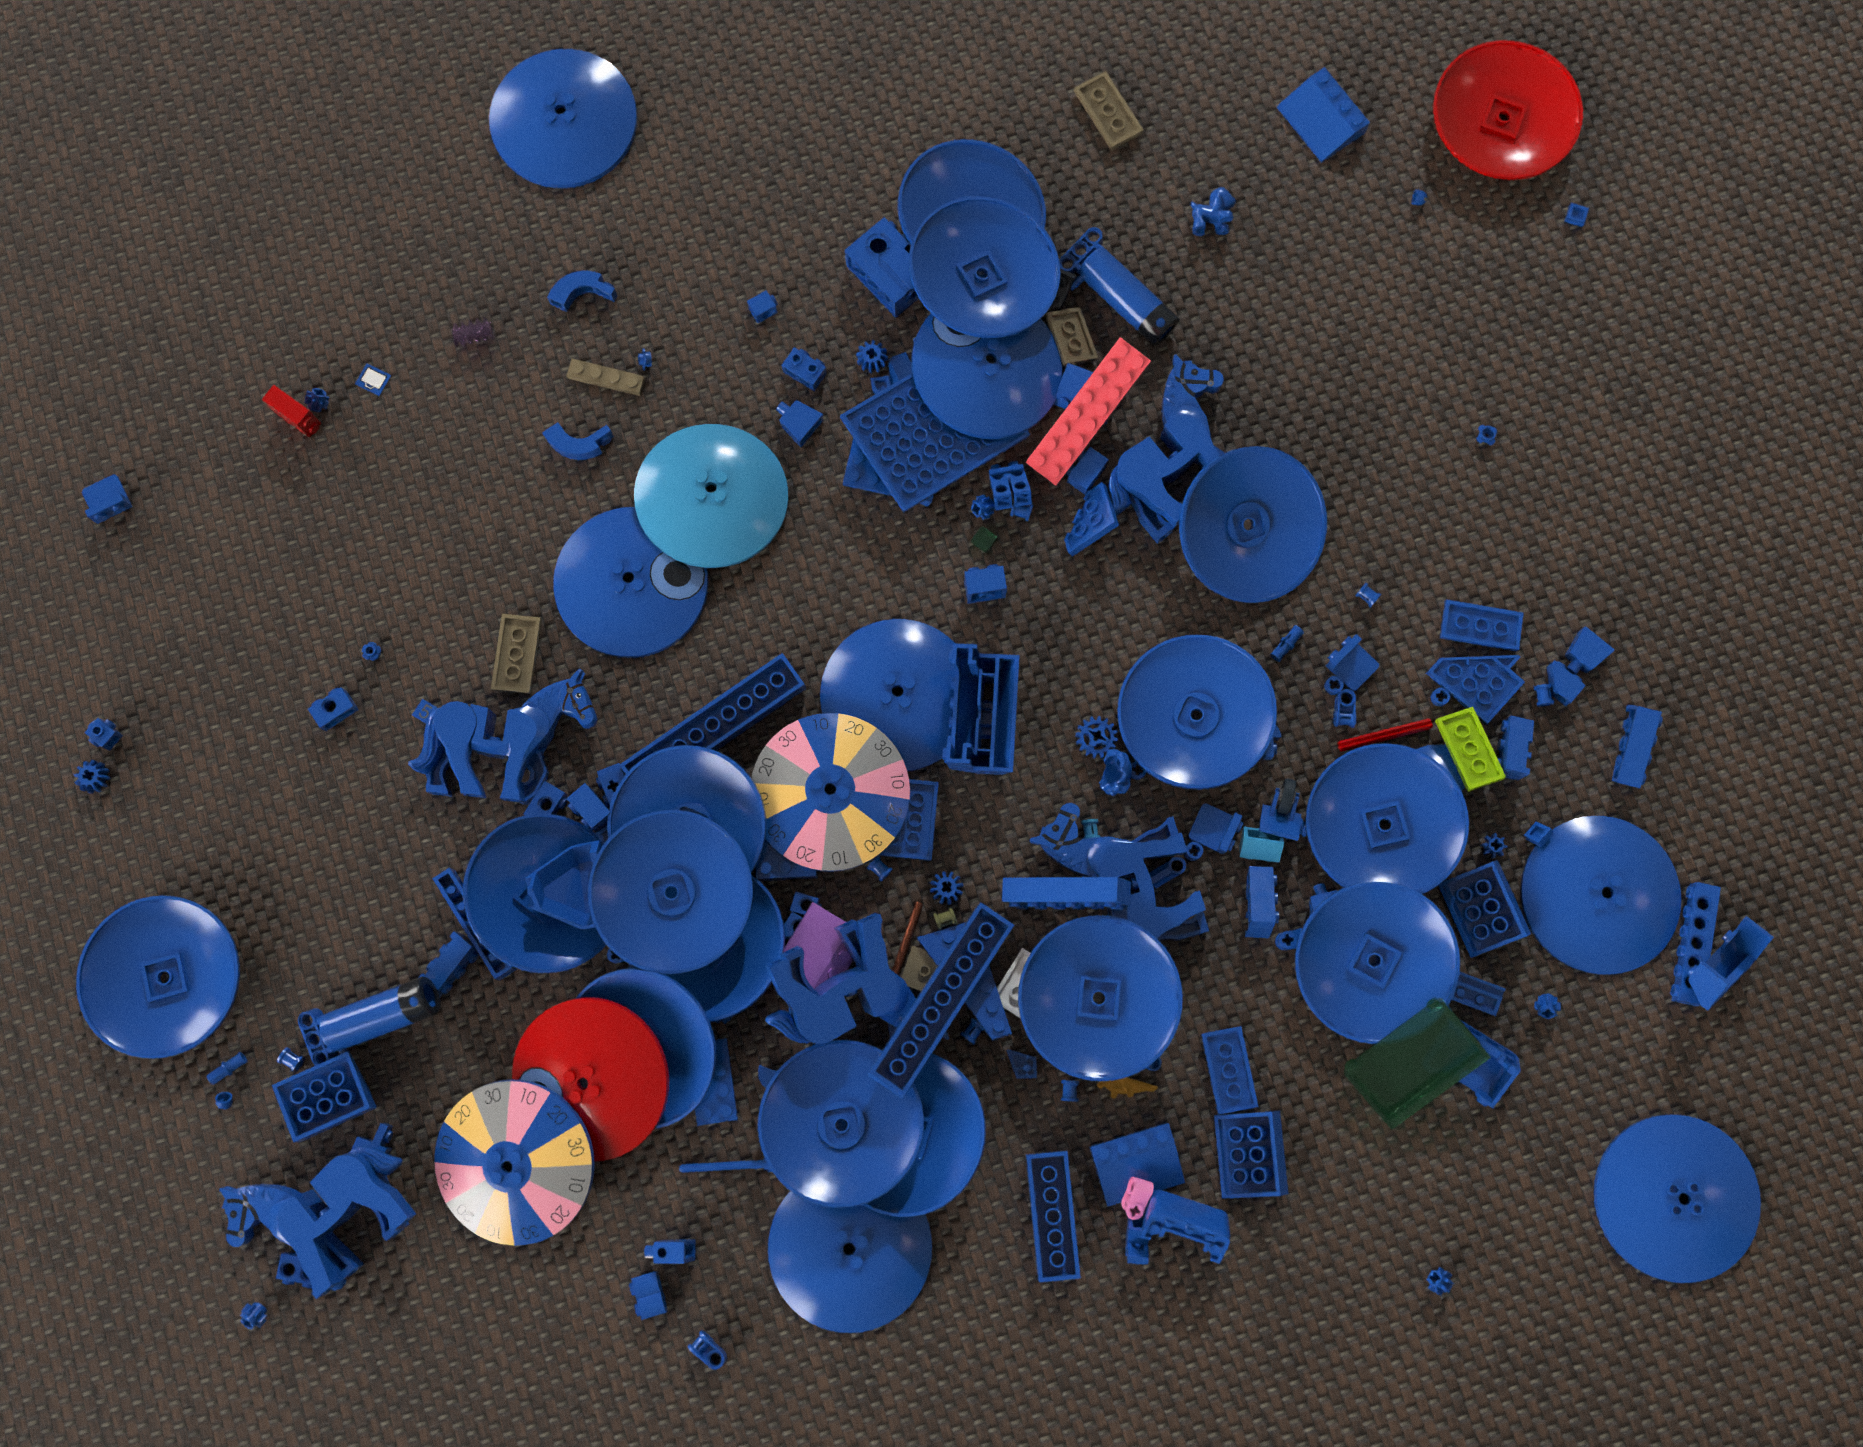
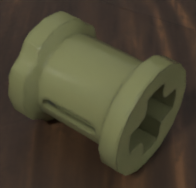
[933,907,958,930]

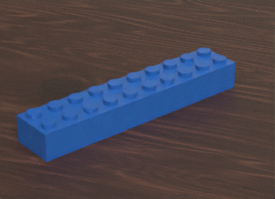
[619,653,806,774]
[867,902,1014,1098]

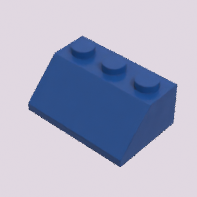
[1053,363,1109,424]

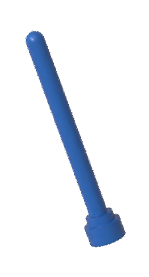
[679,1158,772,1173]

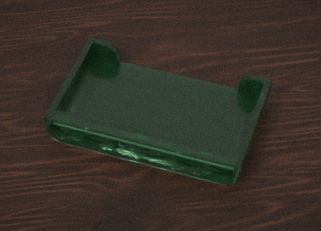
[1344,997,1491,1130]

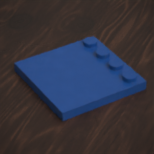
[878,779,939,861]

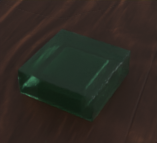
[971,526,997,553]

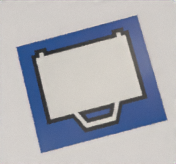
[355,364,391,396]

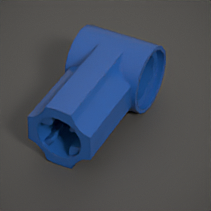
[1149,857,1186,889]

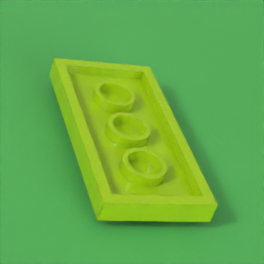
[1435,707,1506,792]

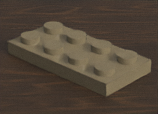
[1074,71,1143,150]
[491,614,542,695]

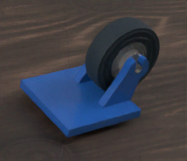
[1259,778,1301,841]

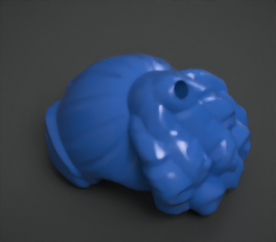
[1099,749,1132,796]

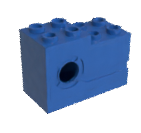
[845,217,919,318]

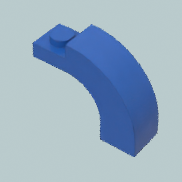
[547,271,617,312]
[542,422,614,460]

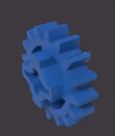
[1075,716,1118,759]

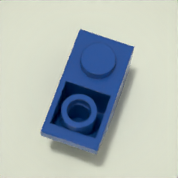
[1546,660,1586,706]

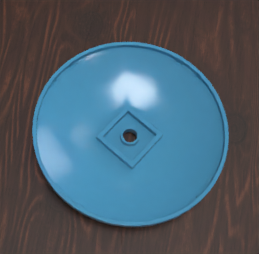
[634,424,788,568]

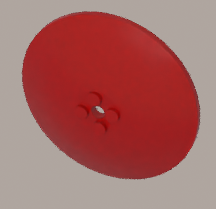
[1433,40,1583,180]

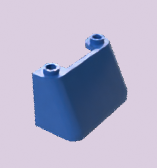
[1422,1015,1521,1108]
[1140,1189,1231,1264]

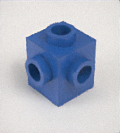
[85,718,123,751]

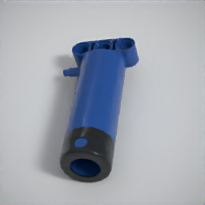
[1059,227,1180,346]
[298,977,441,1066]

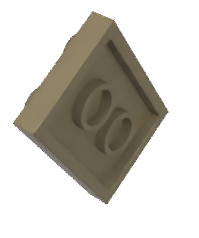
[1045,307,1098,367]

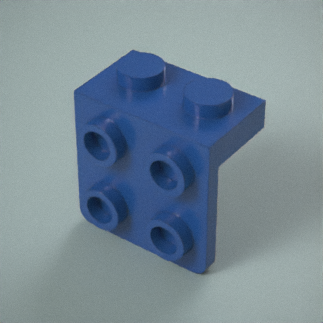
[82,474,132,524]
[1326,634,1379,691]
[1188,803,1243,854]

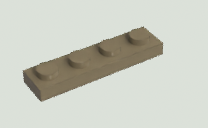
[567,359,645,396]

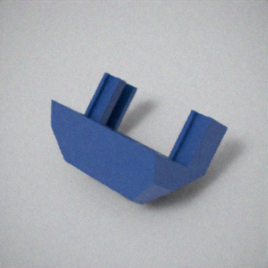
[943,643,1020,775]

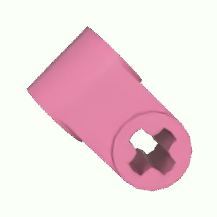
[1121,1177,1154,1220]

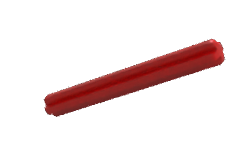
[1337,718,1433,752]

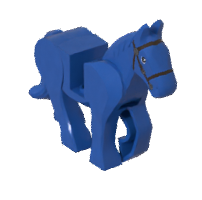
[408,669,598,805]

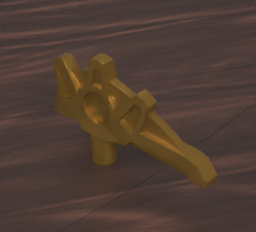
[1097,1077,1158,1098]

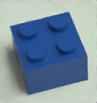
[964,564,1007,604]
[566,783,611,832]

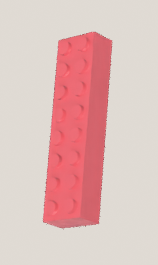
[1025,337,1151,486]

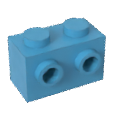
[1239,827,1284,863]

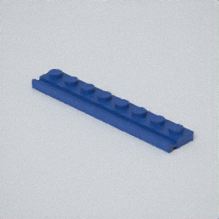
[1369,955,1506,1016]

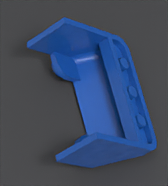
[1687,916,1774,1011]

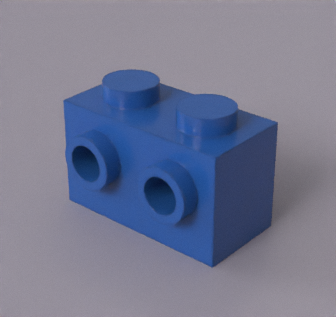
[782,347,827,391]

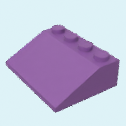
[784,902,853,989]

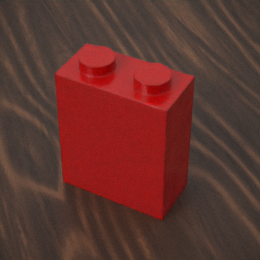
[262,385,321,438]

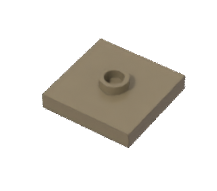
[901,946,937,991]

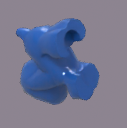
[1191,187,1236,236]

